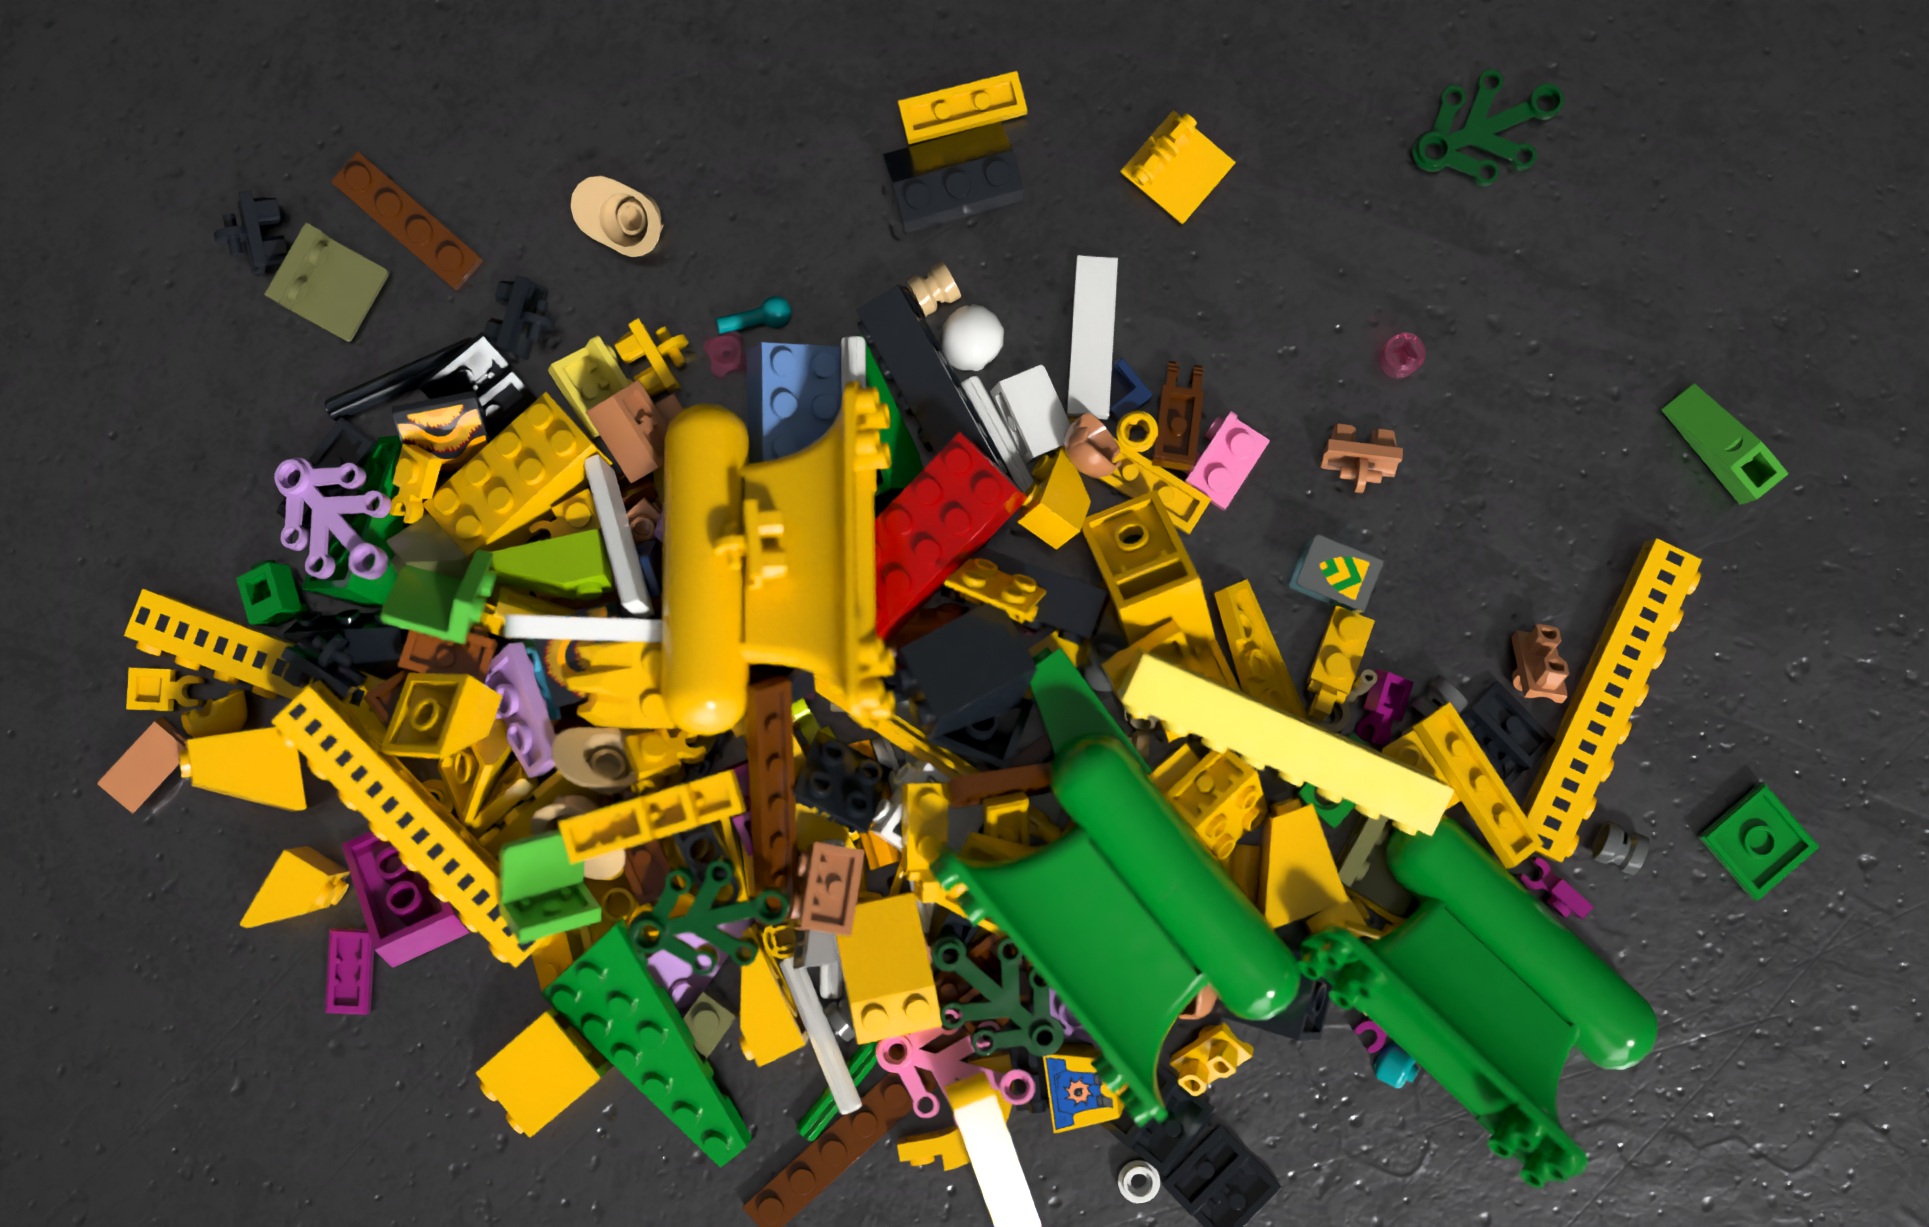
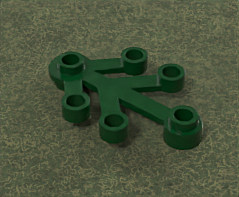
[1412,69,1564,187]
[629,856,791,975]
[930,934,1064,1057]

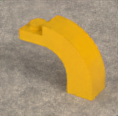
[897,1049,1014,1171]

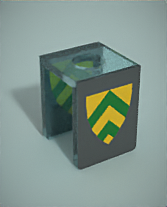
[1289,535,1384,614]

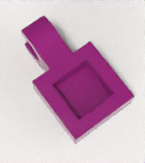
[1356,669,1414,746]
[1516,857,1594,919]

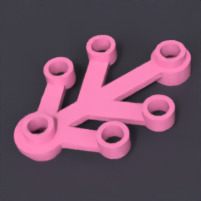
[876,1009,1036,1127]

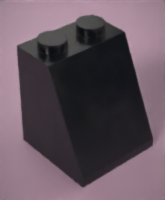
[891,602,1038,740]
[1209,944,1333,1041]

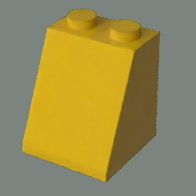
[178,727,306,812]
[1255,797,1348,928]
[476,1007,614,1138]

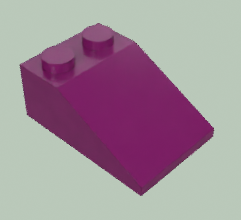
[341,831,470,968]

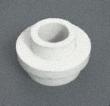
[872,735,905,771]
[1118,1160,1160,1203]

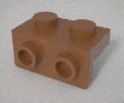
[398,625,498,685]

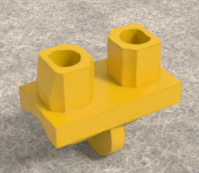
[614,318,688,397]
[713,500,787,590]
[1170,1022,1254,1096]

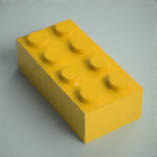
[423,392,613,561]

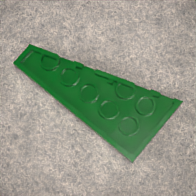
[540,917,752,1168]

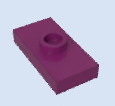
[325,928,374,1015]

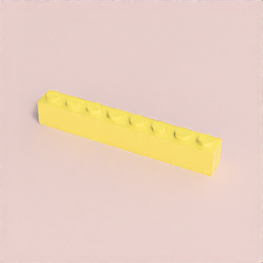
[1117,646,1454,836]

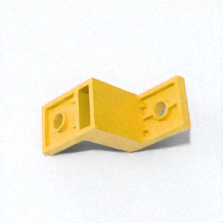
[1081,490,1241,741]

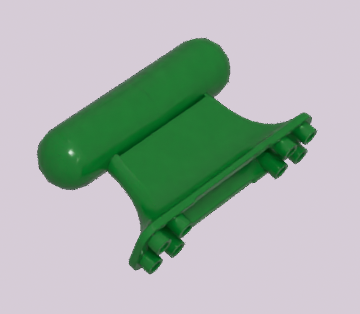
[928,732,1300,1127]
[1298,813,1658,1188]

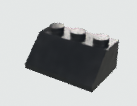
[883,121,1024,233]

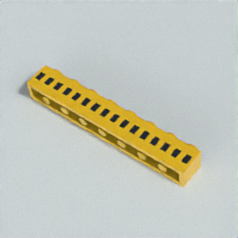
[1521,538,1702,862]
[124,589,431,759]
[272,680,550,968]

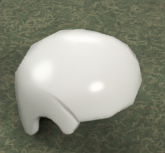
[940,304,1004,371]

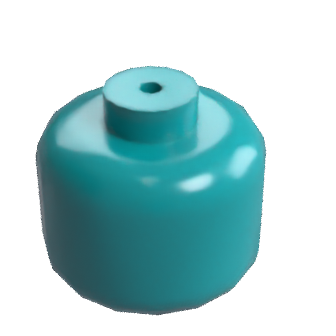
[1374,1042,1420,1088]

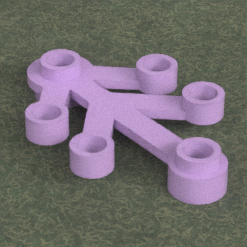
[274,458,391,580]

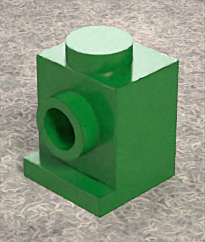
[236,560,308,627]

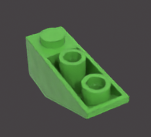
[1661,383,1789,505]

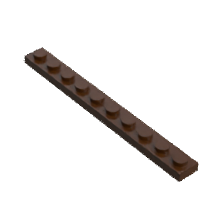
[742,954,1045,1227]

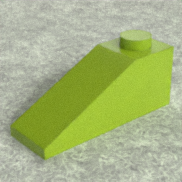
[490,529,614,600]

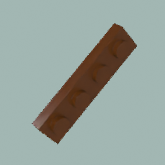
[331,151,483,291]

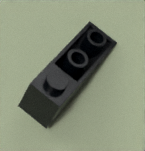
[283,609,410,675]

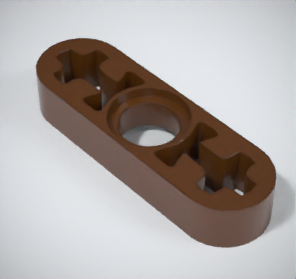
[944,762,1053,808]

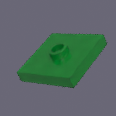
[1698,783,1820,901]

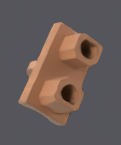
[1320,424,1403,493]
[1511,624,1569,703]

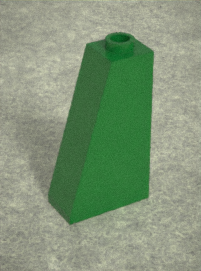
[1029,647,1152,774]

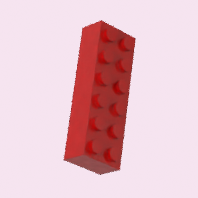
[875,432,1029,647]

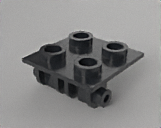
[792,730,891,834]

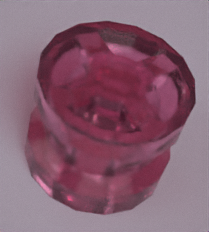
[1379,333,1426,378]

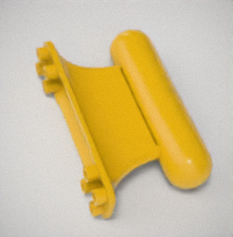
[661,380,895,735]

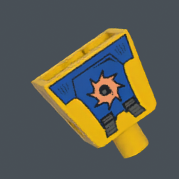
[1043,1043,1129,1133]

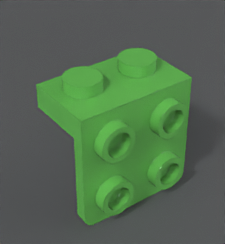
[381,549,497,644]
[499,829,601,944]

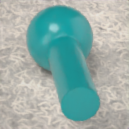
[714,296,792,334]

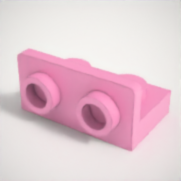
[1182,411,1270,511]

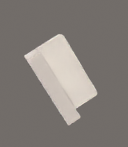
[990,365,1071,465]

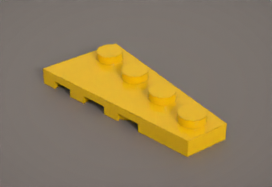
[1214,579,1306,719]

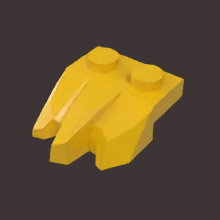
[562,641,674,729]

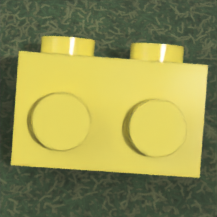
[548,335,634,439]

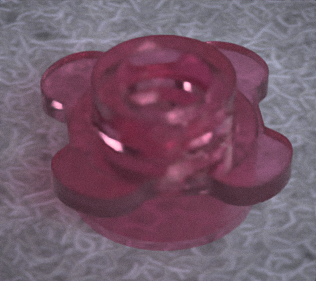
[703,331,747,377]

